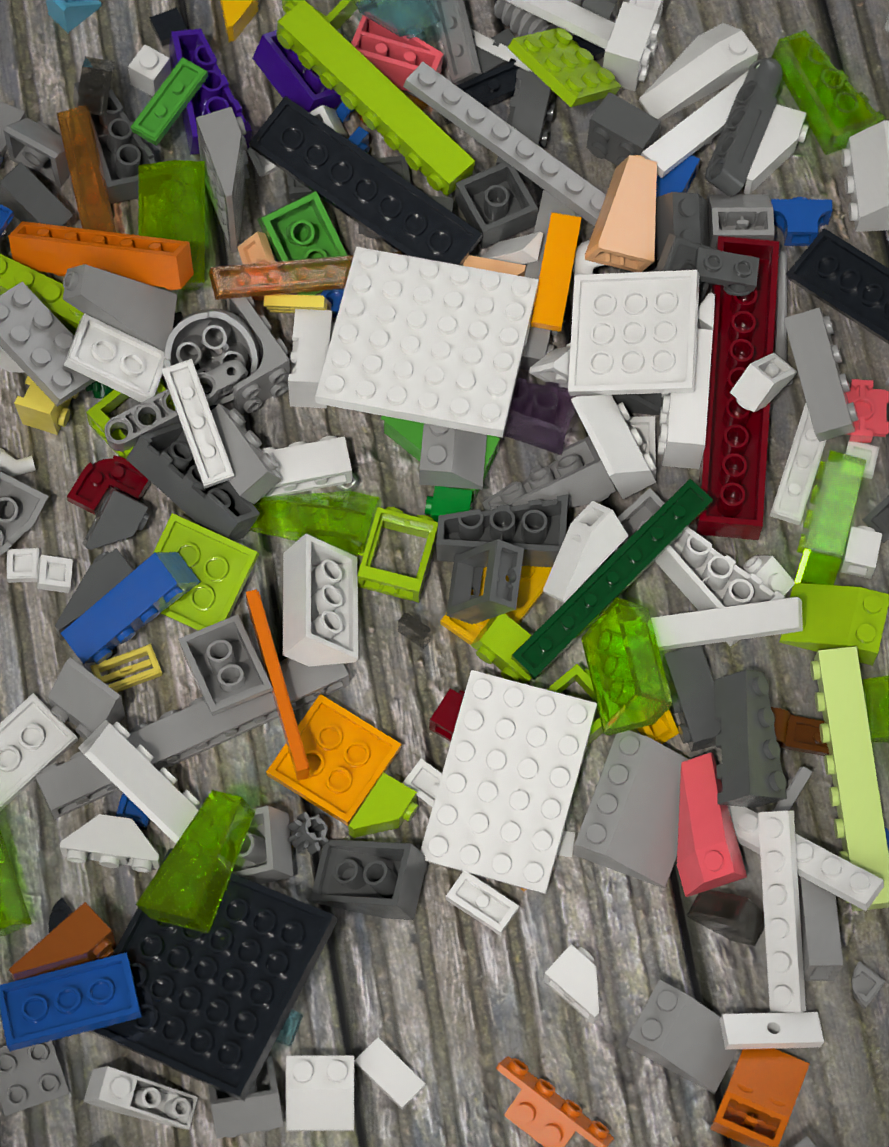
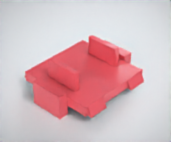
[846,379,889,443]

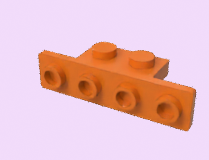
[496,1056,614,1147]

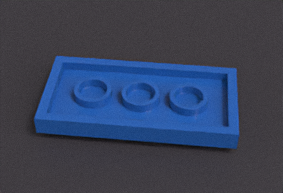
[0,952,142,1052]

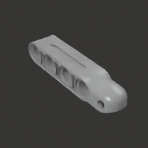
[104,360,248,451]

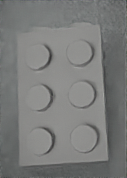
[225,283,290,414]

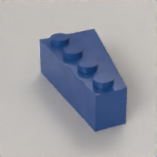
[61,552,200,664]

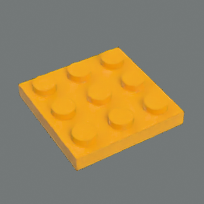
[266,694,402,826]

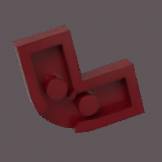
[67,456,151,515]

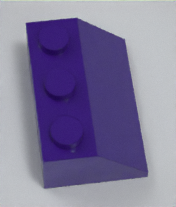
[252,30,342,112]

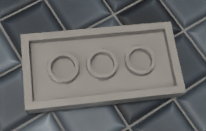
[0,282,95,406]

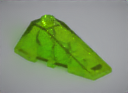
[249,491,380,556]

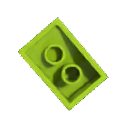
[779,583,889,666]

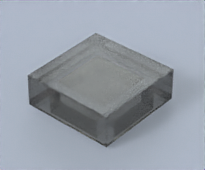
[398,613,431,649]

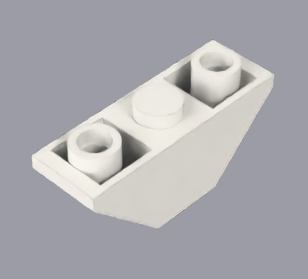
[60,814,161,873]

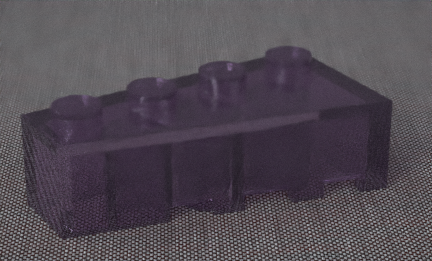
[503,378,578,455]

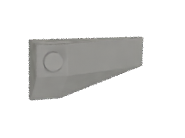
[0,471,48,556]

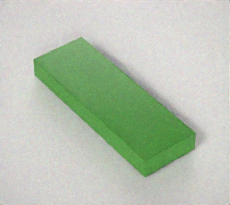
[131,57,208,146]

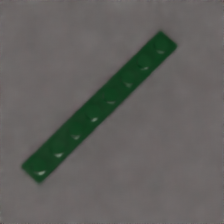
[511,479,713,680]

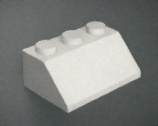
[841,120,889,232]
[571,395,657,499]

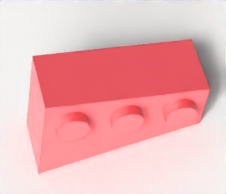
[351,6,443,92]

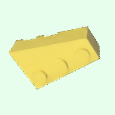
[14,376,79,435]

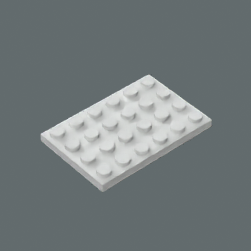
[420,670,598,894]

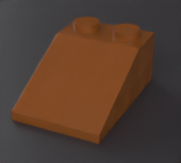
[8,902,117,981]

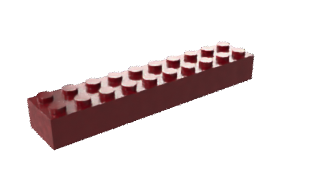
[696,236,780,540]

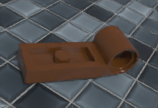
[771,707,829,756]

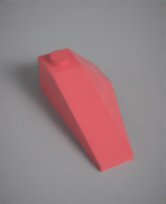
[677,752,747,897]

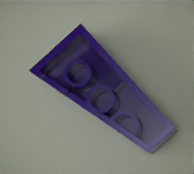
[169,28,253,155]

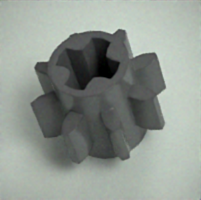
[288,812,329,855]

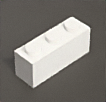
[260,436,352,500]

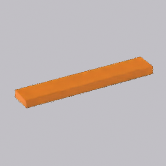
[246,589,310,781]

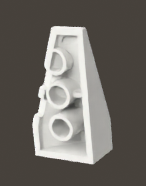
[638,23,758,121]

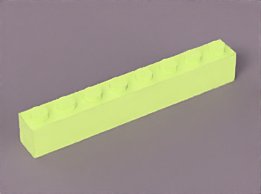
[810,646,889,912]

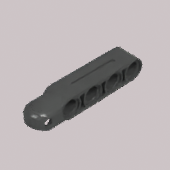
[705,58,783,196]

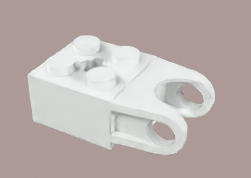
[603,0,663,91]

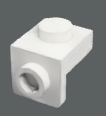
[743,555,795,595]

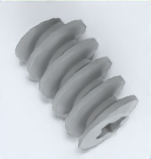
[493,0,558,37]

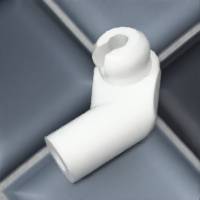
[0,448,36,477]

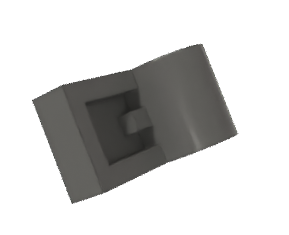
[694,247,759,296]

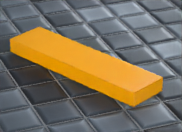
[531,212,582,332]

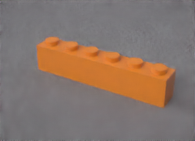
[8,221,194,290]

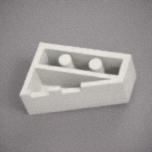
[288,309,335,408]

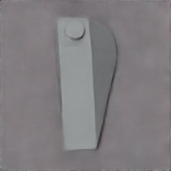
[482,436,616,511]

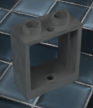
[446,539,524,625]

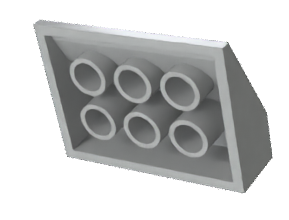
[196,107,250,253]
[573,727,690,889]

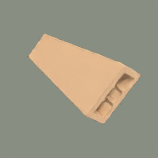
[585,155,657,272]

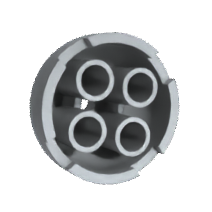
[164,308,260,405]

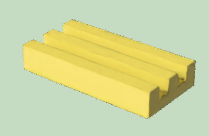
[263,294,331,314]
[90,644,163,692]

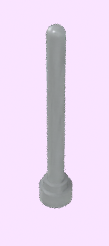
[775,250,793,387]

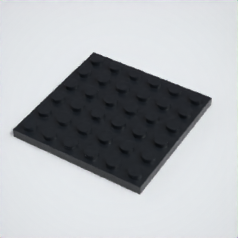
[89,848,338,1101]

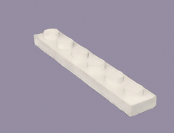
[728,805,884,911]
[758,810,806,1013]

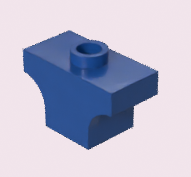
[771,197,833,246]

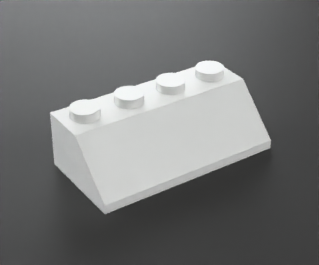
[283,534,358,667]
[78,720,202,847]

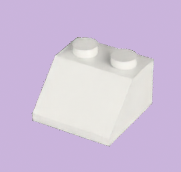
[286,1056,354,1131]

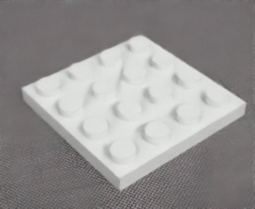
[568,270,700,396]

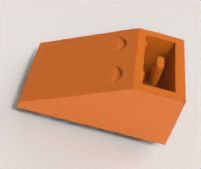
[710,1048,810,1147]

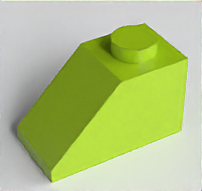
[348,772,419,838]

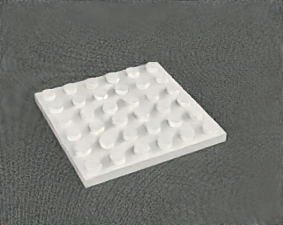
[315,247,539,438]

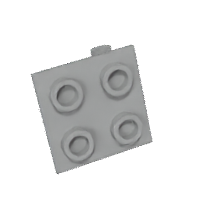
[0,1041,70,1116]

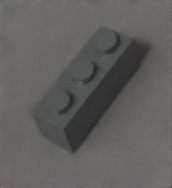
[658,645,721,752]

